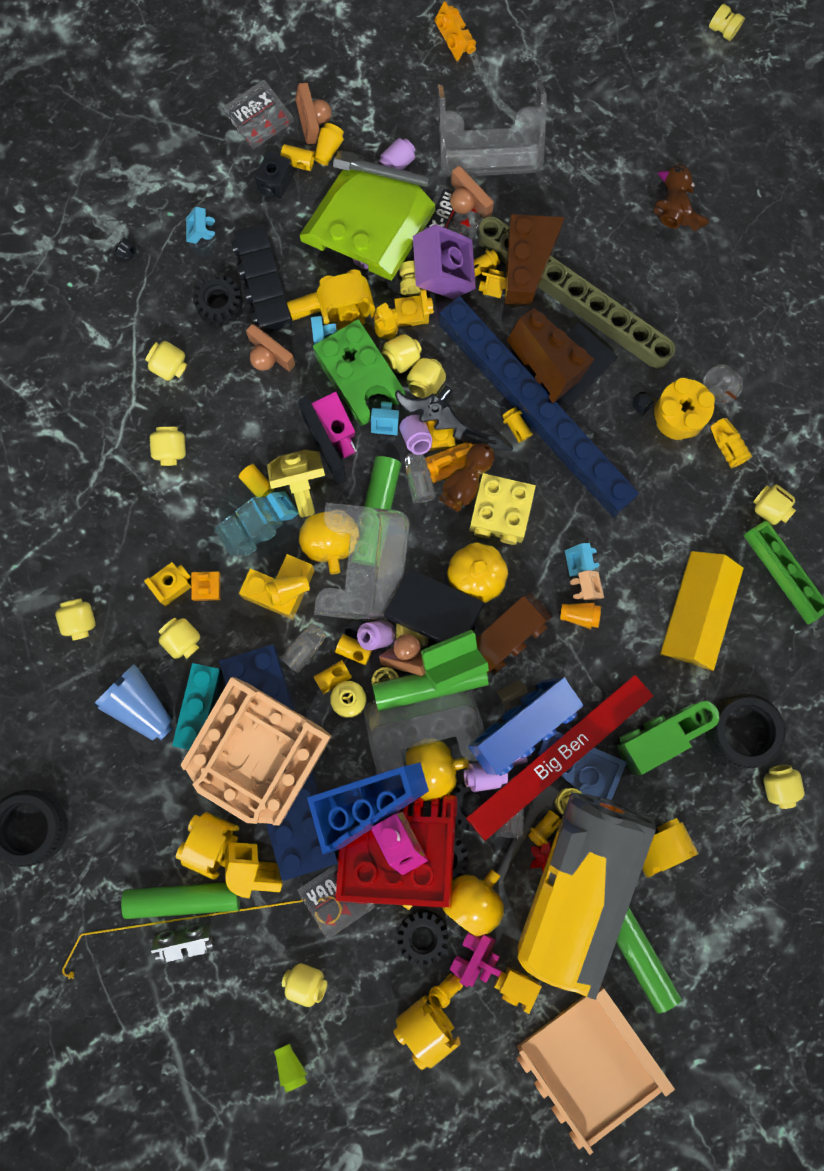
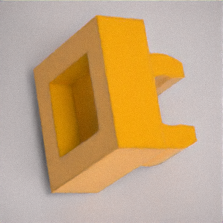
[191,571,221,601]

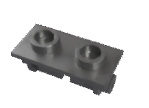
[151,923,214,963]

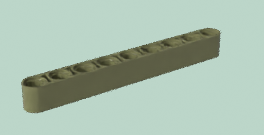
[478,217,675,369]

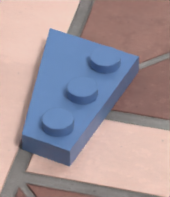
[537,732,627,800]

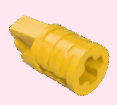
[374,302,398,340]
[710,418,752,468]

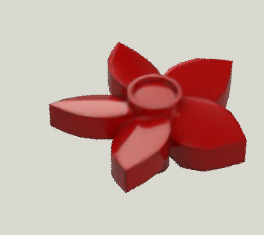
[530,841,552,871]

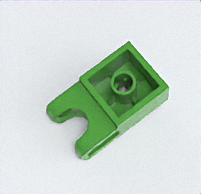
[313,319,405,426]
[615,701,720,775]

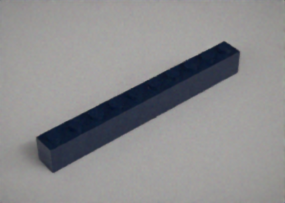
[439,296,639,518]

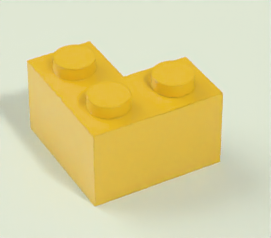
[239,554,315,620]

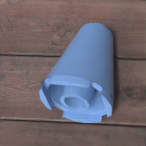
[94,664,172,741]

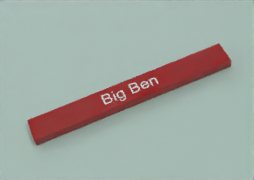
[466,675,654,841]

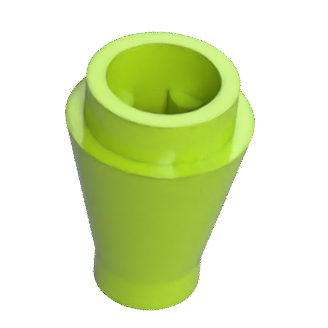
[274,1044,308,1093]

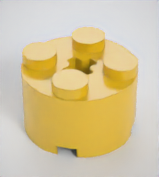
[317,270,376,330]
[654,378,715,440]
[176,812,239,880]
[642,818,699,878]
[393,995,460,1070]

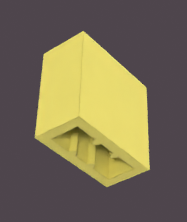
[469,473,536,545]

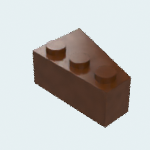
[505,214,565,305]
[507,308,595,403]
[476,593,553,675]

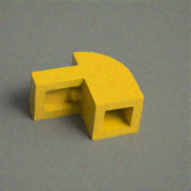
[225,842,282,898]

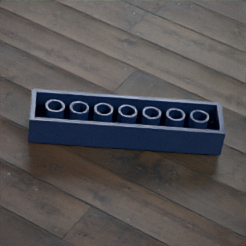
[219,644,339,881]

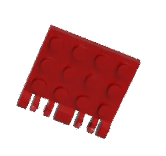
[335,795,457,908]

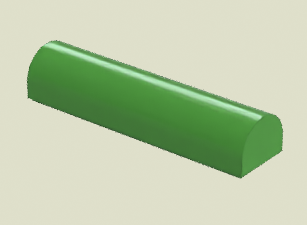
[351,456,401,567]
[743,520,824,625]
[372,672,489,712]
[121,882,240,919]
[616,907,682,1013]

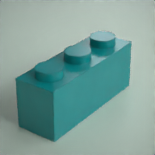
[172,663,224,750]

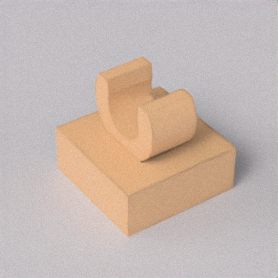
[570,570,604,601]

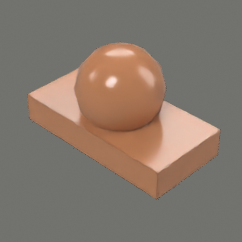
[295,83,332,144]
[450,166,494,219]
[246,324,295,372]
[379,634,425,676]

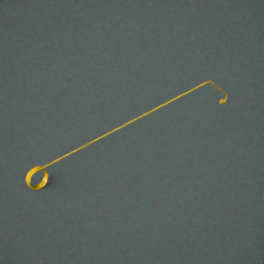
[62,896,341,979]

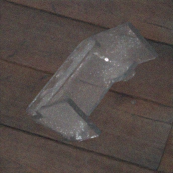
[437,80,547,177]

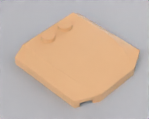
[181,677,332,825]

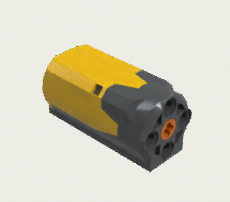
[517,792,656,1000]

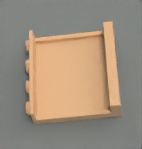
[517,986,675,1155]

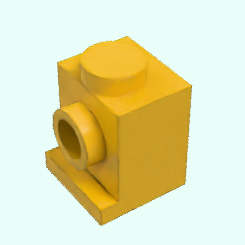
[144,562,192,606]
[494,966,542,1014]

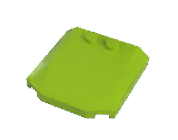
[299,169,435,281]

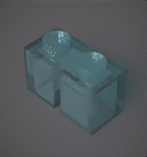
[214,497,283,557]

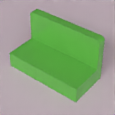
[421,630,489,692]

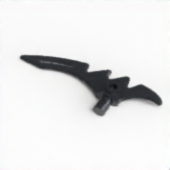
[395,385,513,451]

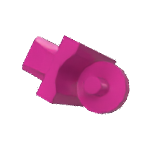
[450,932,502,987]

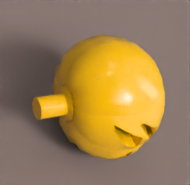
[299,511,360,574]
[447,542,508,603]
[406,738,469,801]
[442,869,504,936]

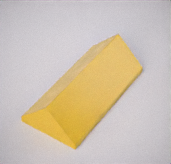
[660,551,744,671]

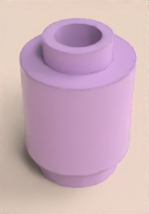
[377,138,415,170]
[399,415,432,455]
[357,620,396,651]
[464,762,508,792]

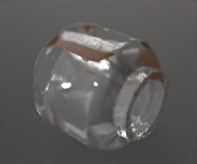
[702,364,743,404]

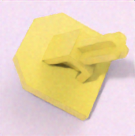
[267,450,325,518]

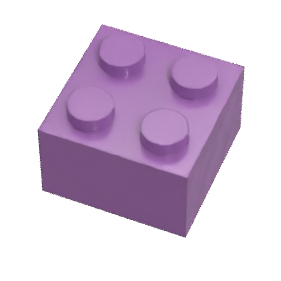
[413,224,476,299]

